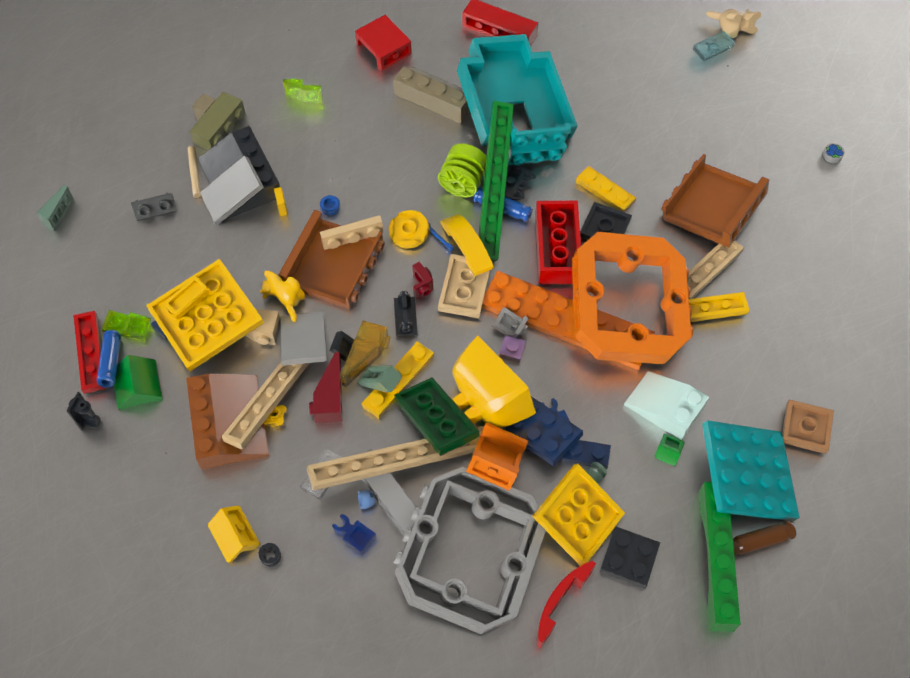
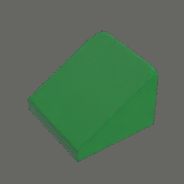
[655,434,685,466]

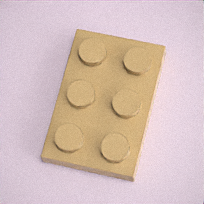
[438,254,491,319]

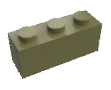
[189,92,245,150]

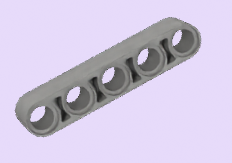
[362,449,436,539]

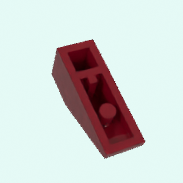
[309,352,343,423]

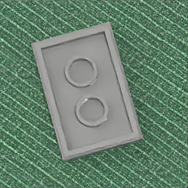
[200,156,264,224]
[280,312,327,366]

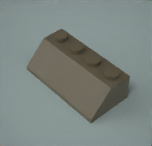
[394,66,470,123]

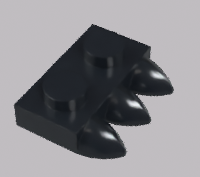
[505,164,536,201]

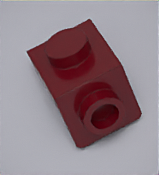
[412,261,434,300]

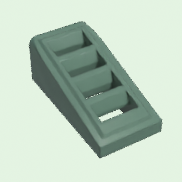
[37,185,73,230]
[357,365,402,392]

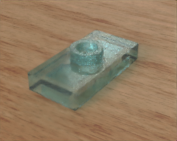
[693,31,735,61]

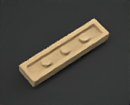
[687,240,744,299]

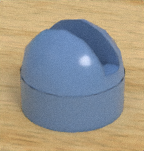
[358,490,376,510]

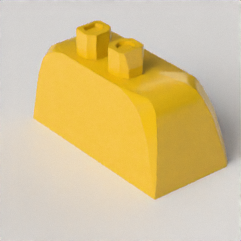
[452,335,536,428]

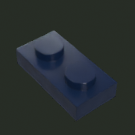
[562,440,611,469]

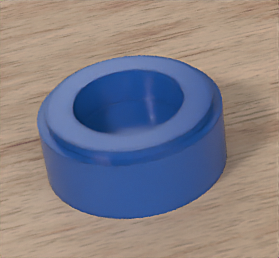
[320,195,341,216]

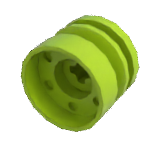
[438,143,487,197]

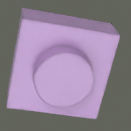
[499,335,526,363]

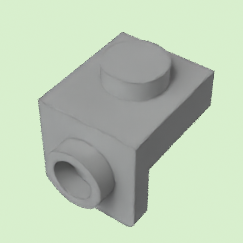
[491,307,528,338]

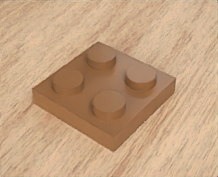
[782,399,834,454]

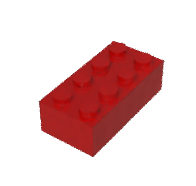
[535,200,581,284]

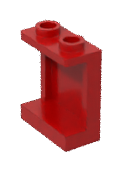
[355,14,412,71]

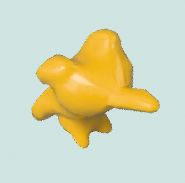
[259,270,305,322]

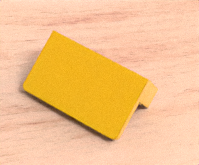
[208,505,261,563]

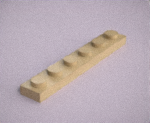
[222,361,309,450]

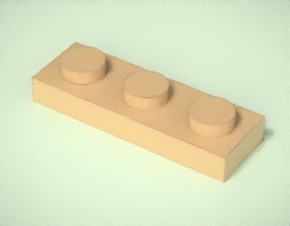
[320,215,384,250]

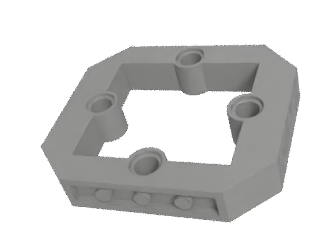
[393,467,546,634]

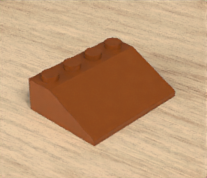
[186,373,269,470]

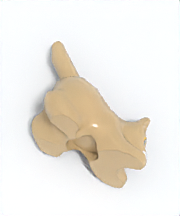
[706,9,762,38]

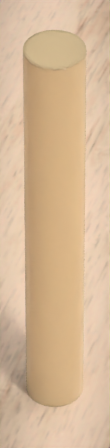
[187,146,201,198]

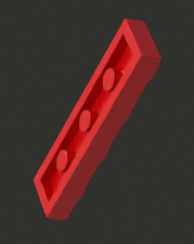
[73,311,106,394]

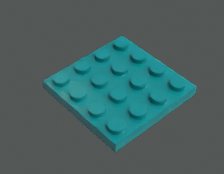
[702,420,800,521]

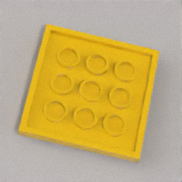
[146,259,264,371]

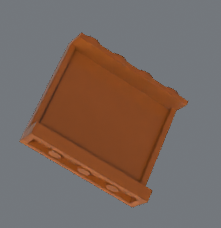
[661,154,770,248]
[278,210,385,309]

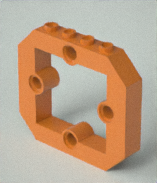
[572,232,693,364]

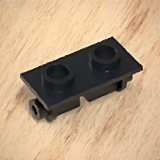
[394,291,418,336]
[67,392,101,430]

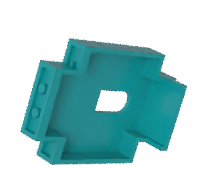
[456,34,578,165]

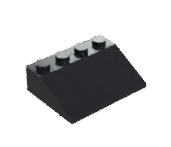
[198,126,280,219]

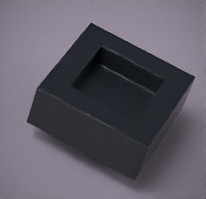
[329,331,357,361]

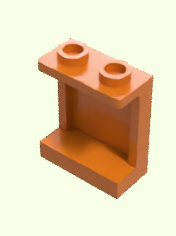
[466,423,528,491]

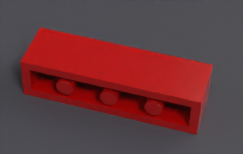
[462,0,539,47]

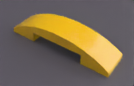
[440,214,494,276]

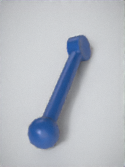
[428,222,454,251]

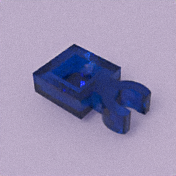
[332,514,376,555]

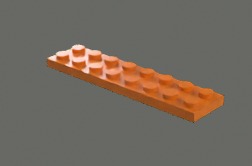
[482,270,655,370]

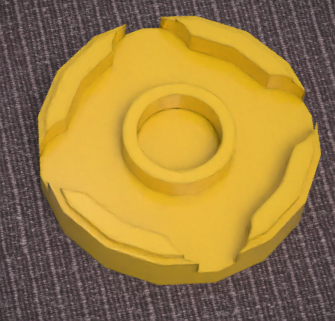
[388,210,430,249]

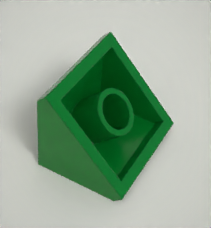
[114,355,163,410]

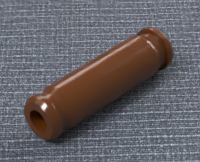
[733,520,796,557]

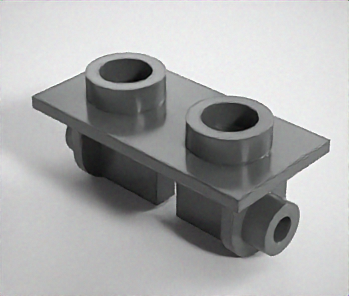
[131,192,177,220]

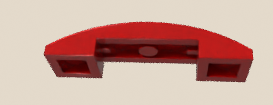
[537,561,596,649]

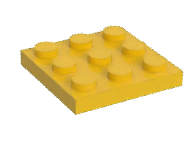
[532,464,625,566]

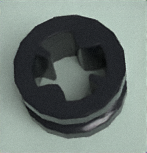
[258,543,281,567]

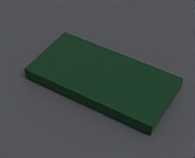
[394,377,480,456]

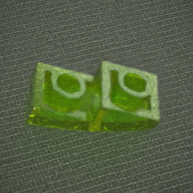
[283,79,323,104]
[102,310,151,338]

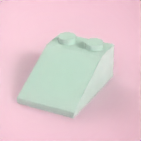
[624,371,709,440]

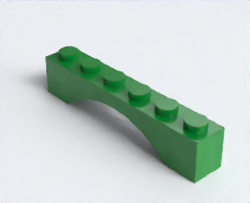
[699,482,741,632]

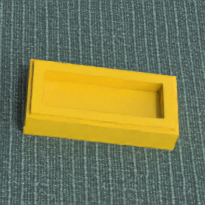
[163,275,211,320]

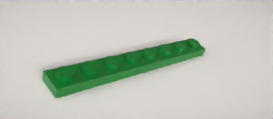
[479,100,514,262]

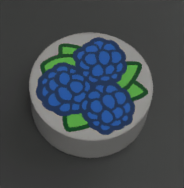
[823,143,845,163]

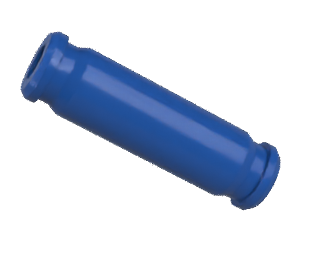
[474,187,533,222]
[97,330,121,388]

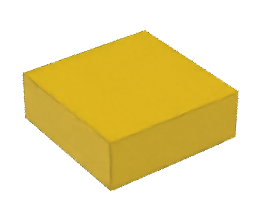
[274,187,288,216]

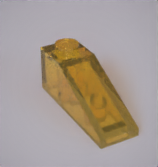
[340,320,390,387]

